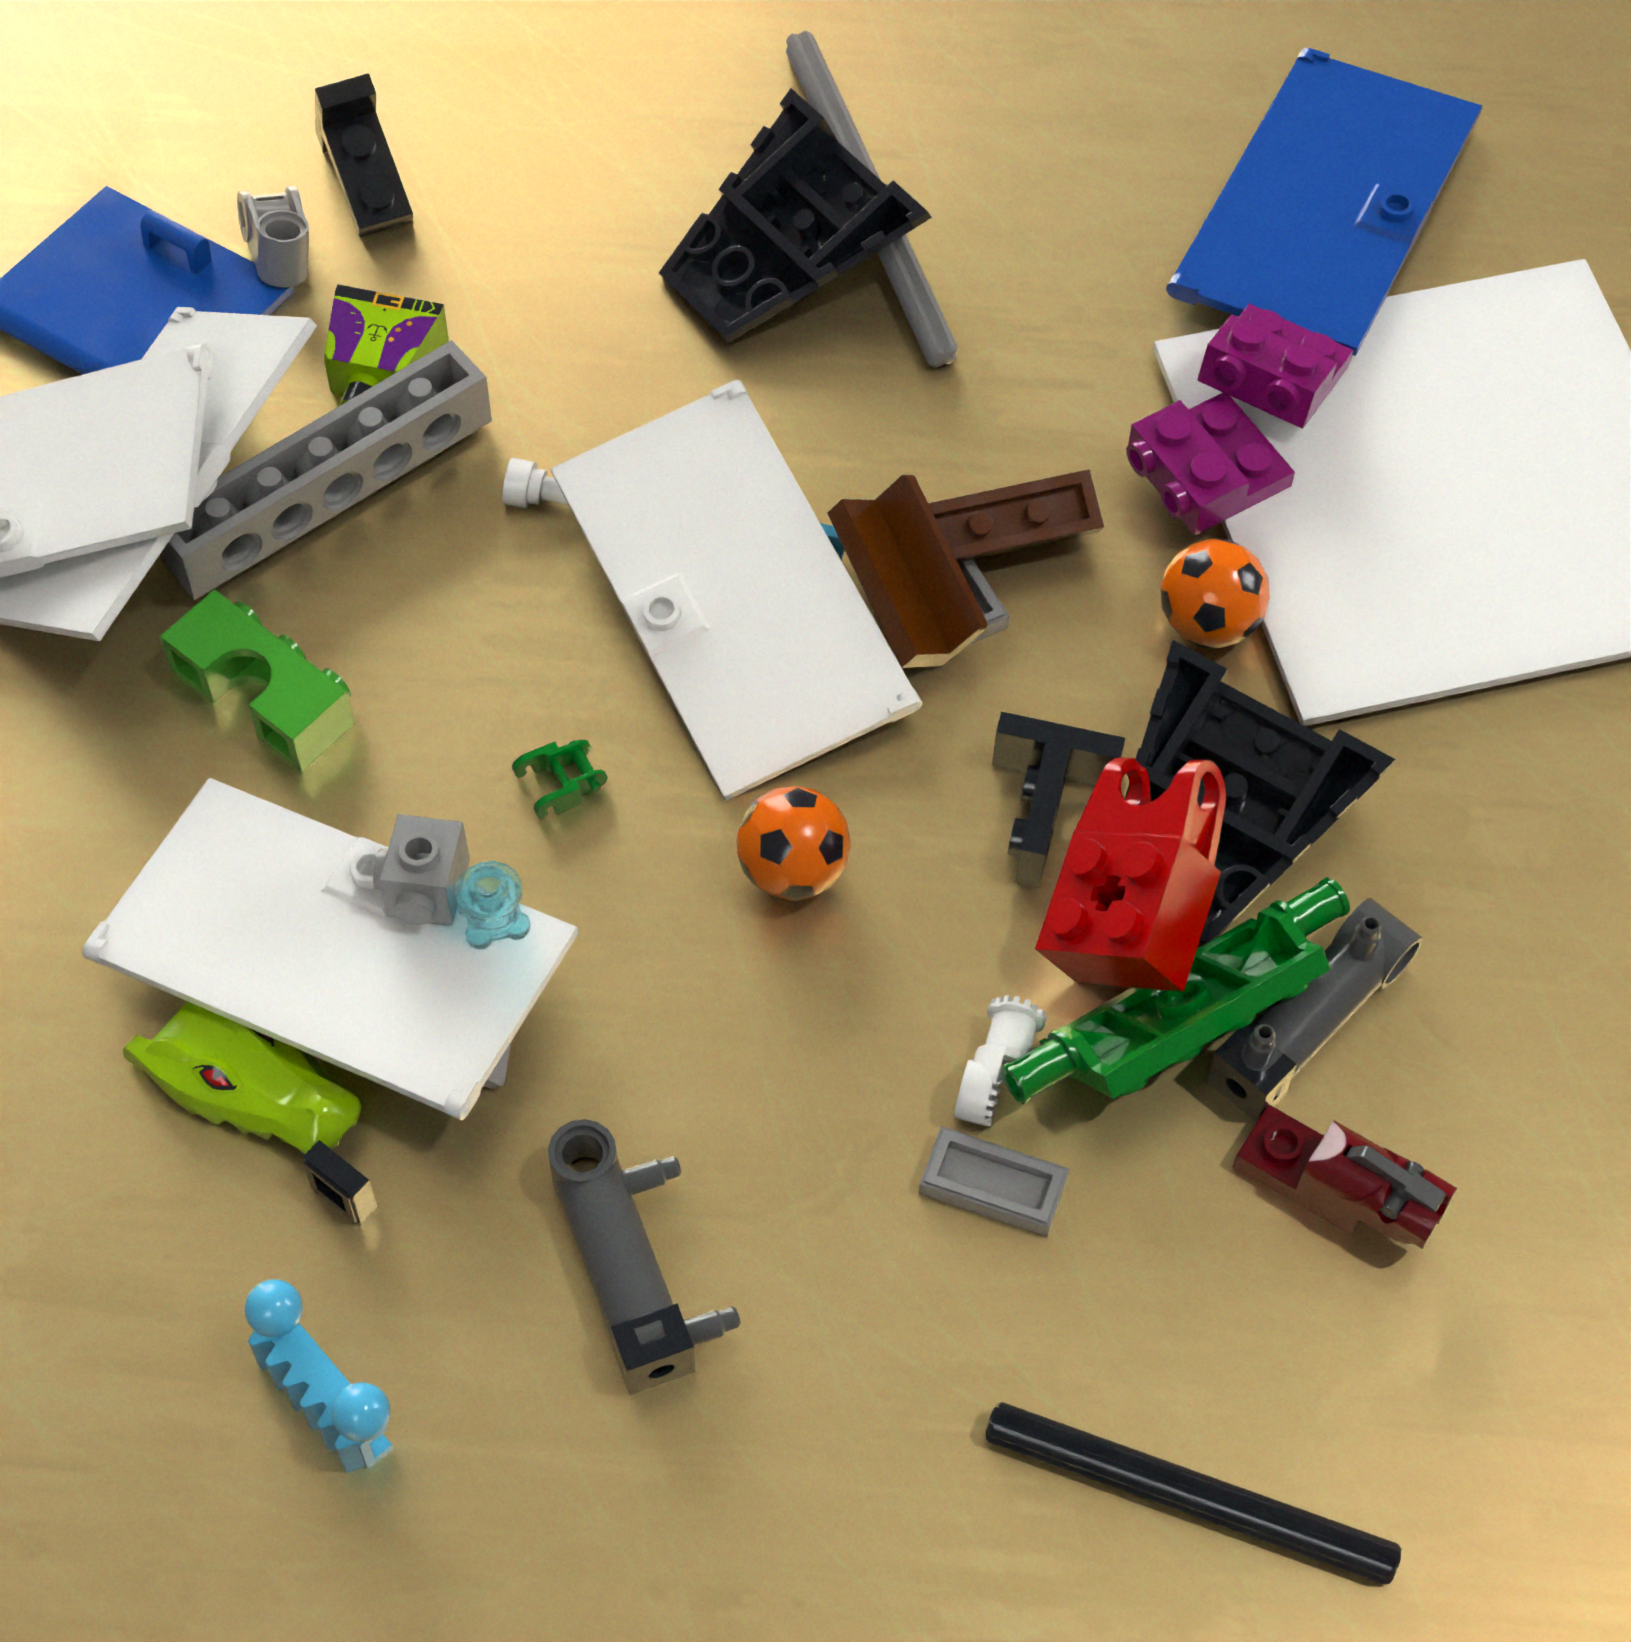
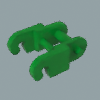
[512,740,608,819]

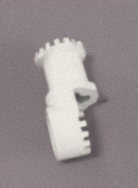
[954,995,1047,1127]

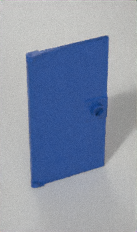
[1166,48,1482,356]

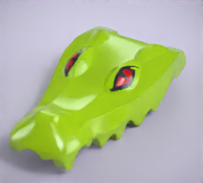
[123,1001,362,1154]

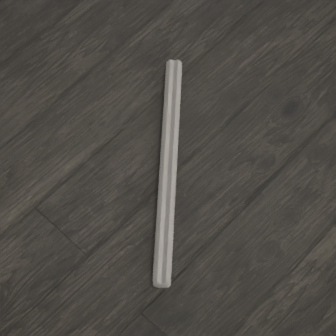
[786,30,958,368]

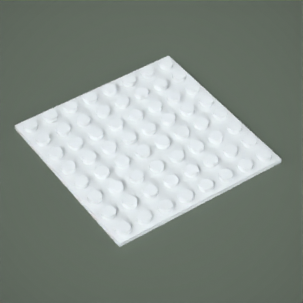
[1153,259,1631,726]

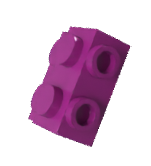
[1197,304,1354,429]
[1126,393,1295,536]

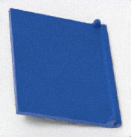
[0,186,295,375]

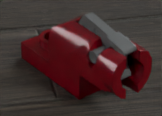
[1233,1104,1458,1249]

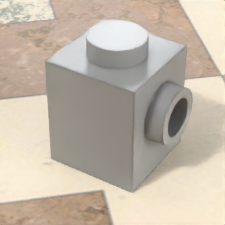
[373,814,470,925]

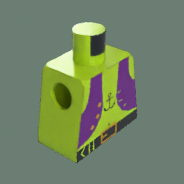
[324,284,449,406]

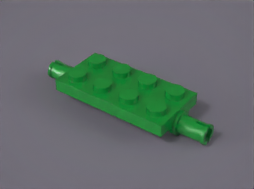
[1001,877,1350,1104]

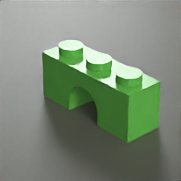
[160,589,355,773]

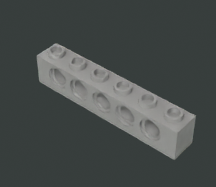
[160,340,492,600]

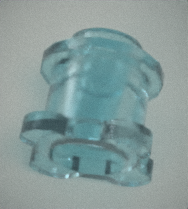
[455,861,531,949]

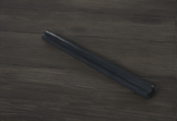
[986,1402,1402,1585]

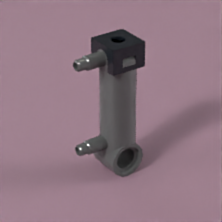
[1206,898,1423,1123]
[548,1119,741,1395]

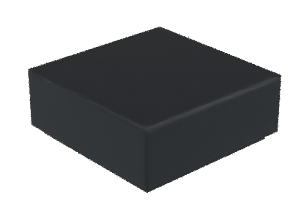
[303,1140,377,1224]

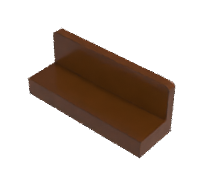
[928,469,1104,563]
[827,475,987,668]

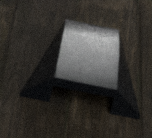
[659,88,932,343]
[1125,640,1396,944]

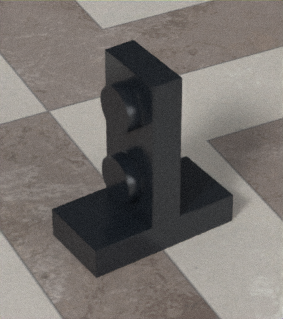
[315,73,413,237]
[992,712,1125,887]

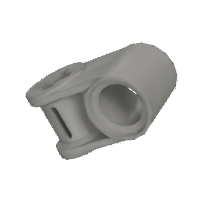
[237,186,309,287]

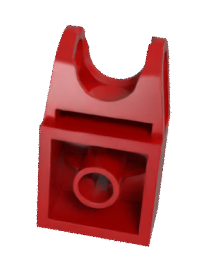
[1035,757,1226,992]

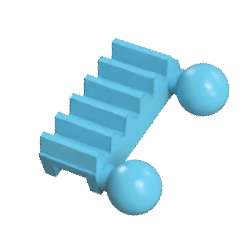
[245,1279,393,1473]

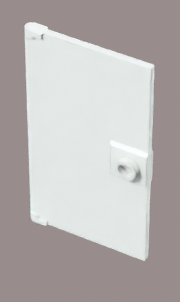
[0,307,317,641]
[0,343,213,578]
[550,380,923,801]
[83,778,579,1120]

